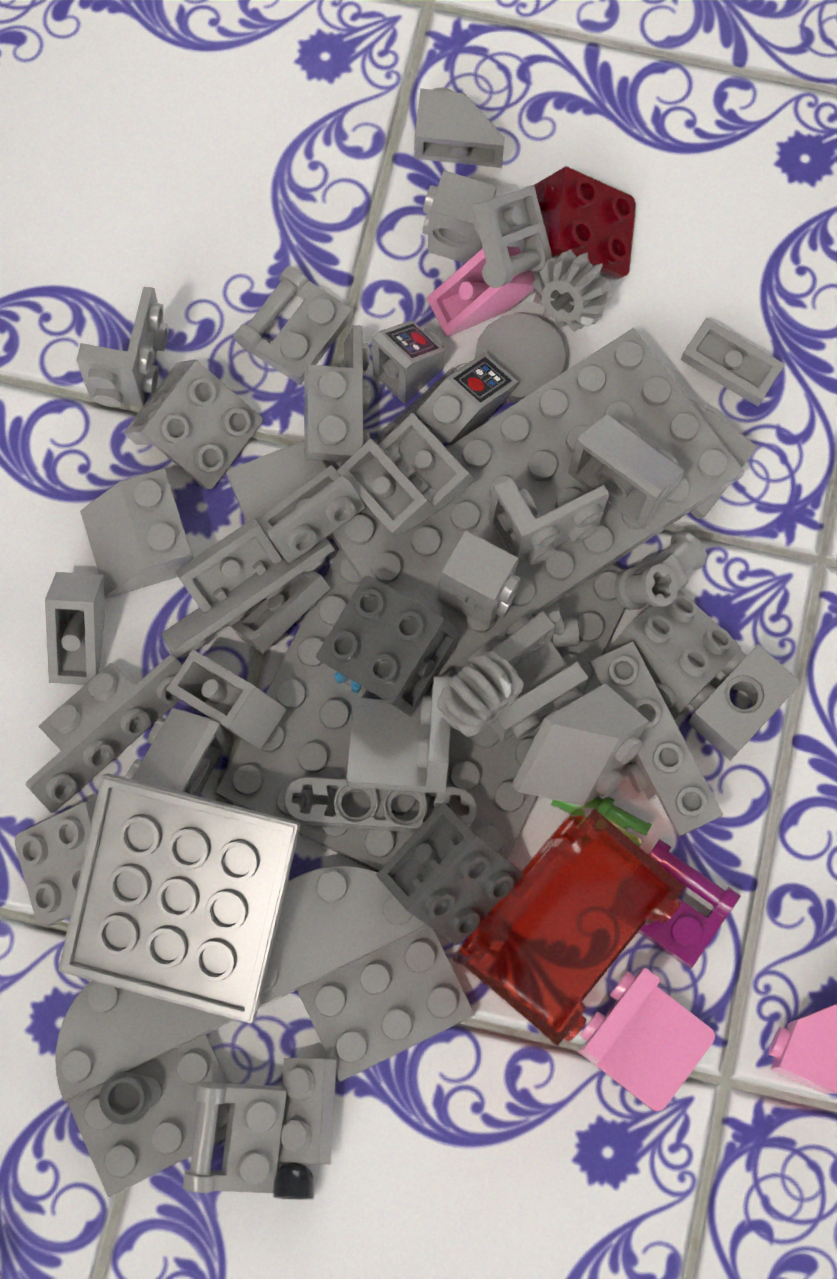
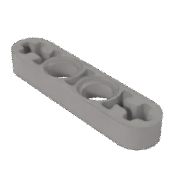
[284,777,477,833]

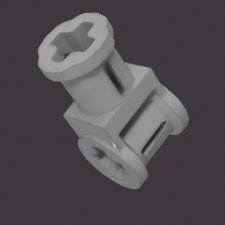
[615,531,707,610]

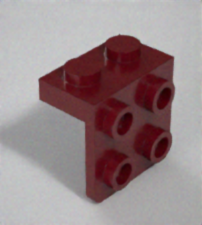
[525,166,636,279]

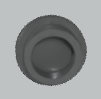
[99,1072,151,1125]

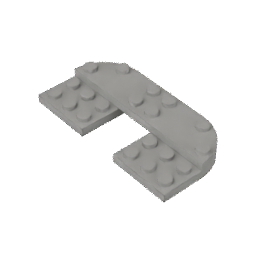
[55,866,475,1197]

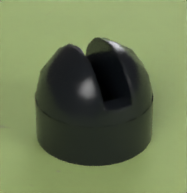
[273,1163,315,1200]

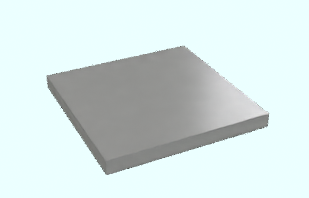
[58,773,301,1024]

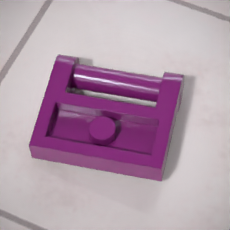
[609,839,741,969]

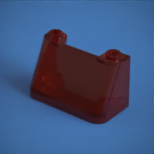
[453,808,686,1046]

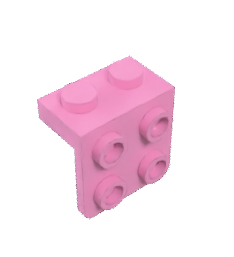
[578,967,715,1111]

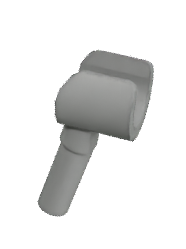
[548,611,579,647]

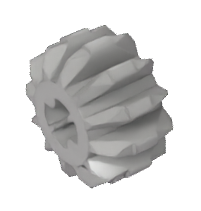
[532,249,612,332]
[436,651,524,737]

